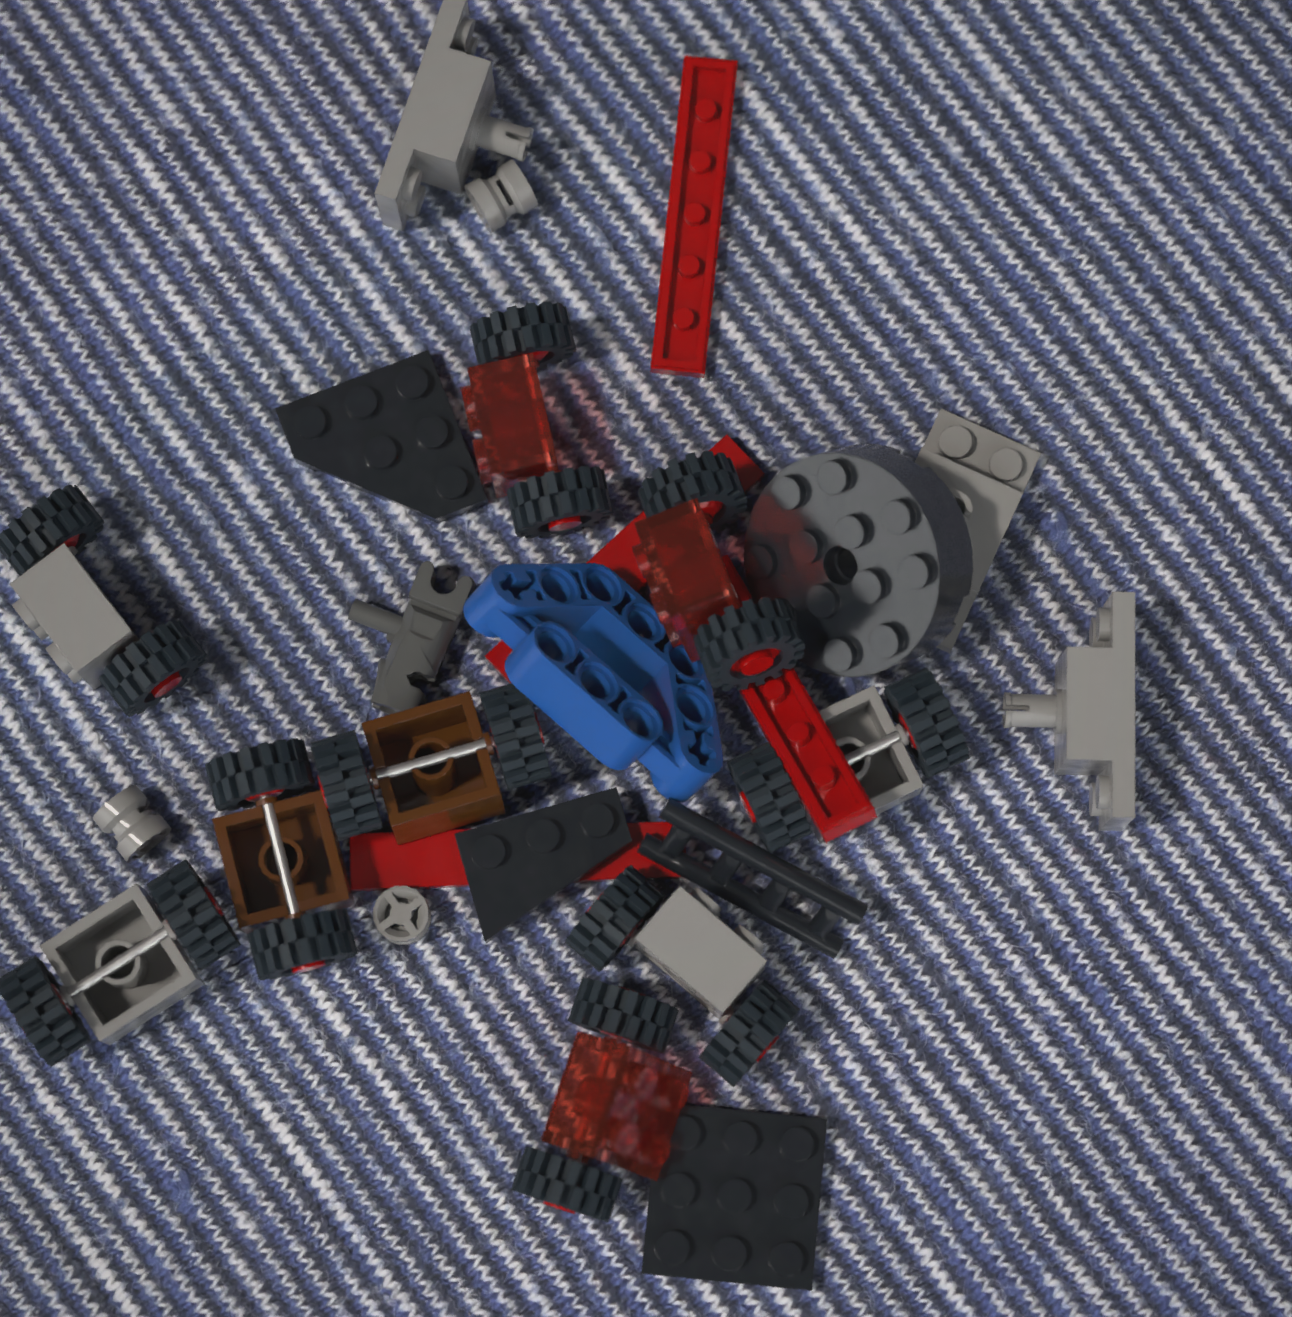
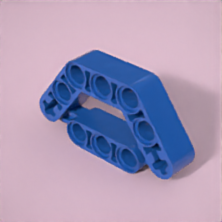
[463,563,723,803]

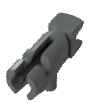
[348,561,476,715]

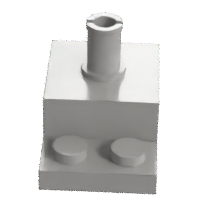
[374,0,534,231]
[915,409,1041,653]
[1003,592,1135,831]

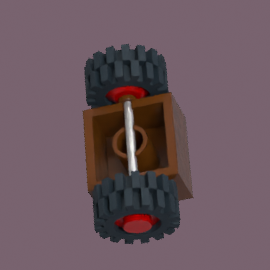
[311,683,552,845]
[205,738,358,980]

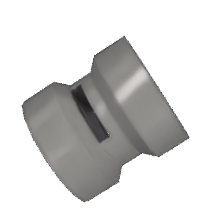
[464,159,538,233]
[93,784,172,863]

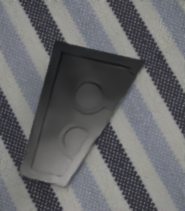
[455,787,632,944]

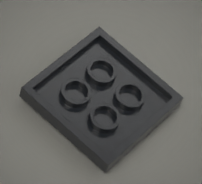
[641,1102,827,1291]

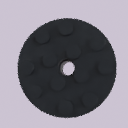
[744,444,973,677]

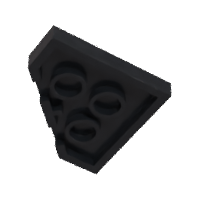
[275,350,488,523]

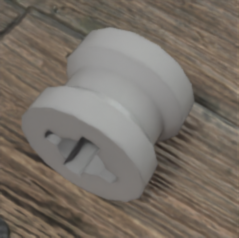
[373,886,431,945]

